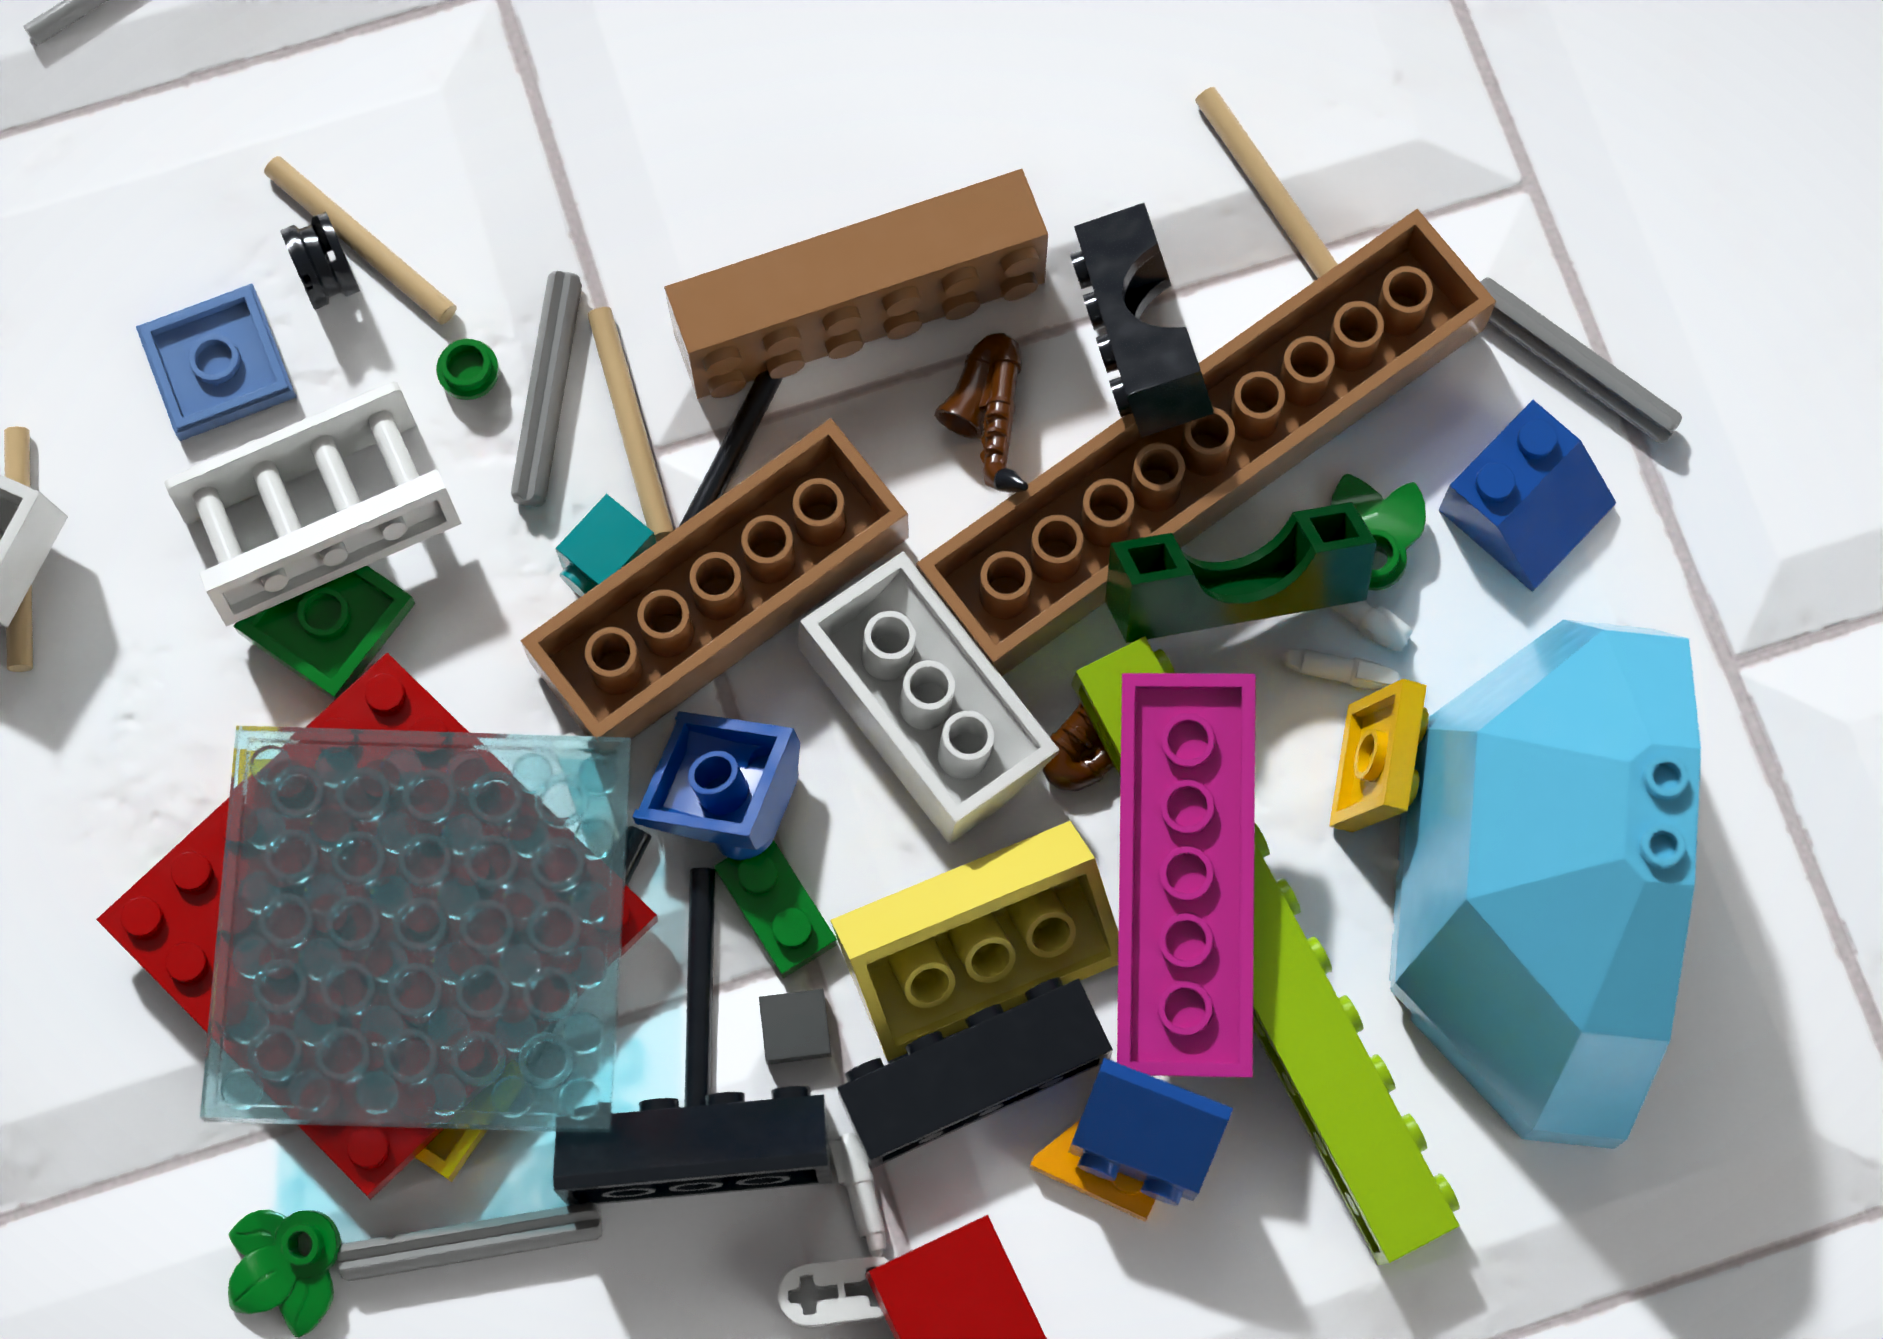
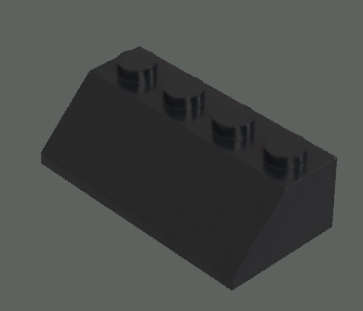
[553,1086,832,1206]

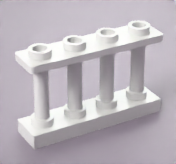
[164,381,462,627]

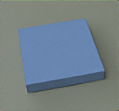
[136,283,297,441]

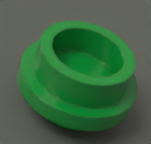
[436,339,499,400]

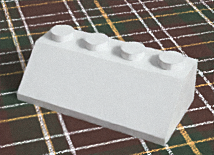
[797,551,1059,845]

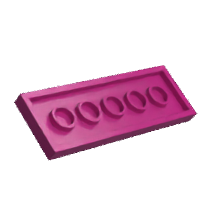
[1117,673,1256,1078]

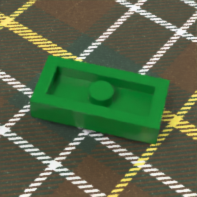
[714,840,838,978]

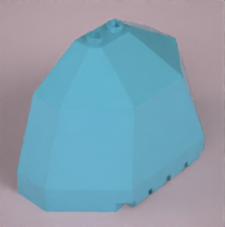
[1389,619,1701,1149]

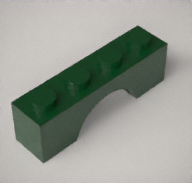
[1105,502,1377,643]

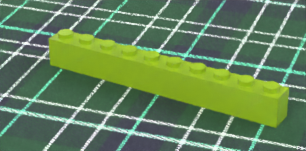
[1071,637,1460,1266]

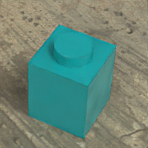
[555,493,657,597]

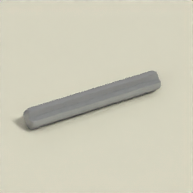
[510,271,582,507]
[1480,277,1683,444]
[337,1202,603,1281]

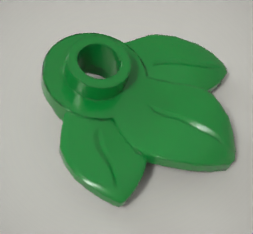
[1331,474,1426,591]
[228,1209,341,1338]

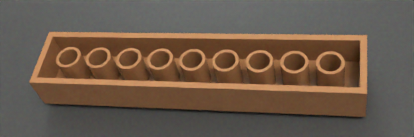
[916,209,1496,676]

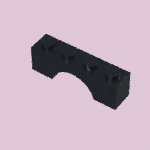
[1070,202,1215,438]

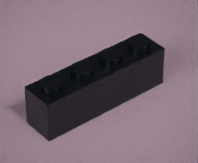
[837,977,1113,1169]

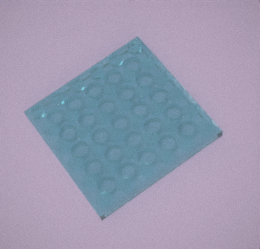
[200,725,632,1132]

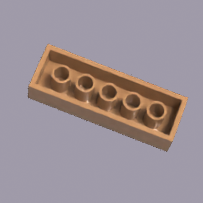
[664,168,1049,399]
[520,418,909,759]

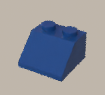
[1439,399,1617,592]
[1068,1058,1233,1206]

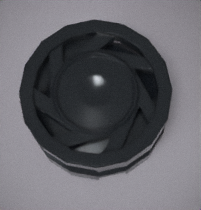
[280,212,360,310]

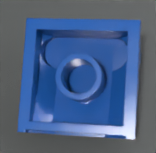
[632,711,801,860]

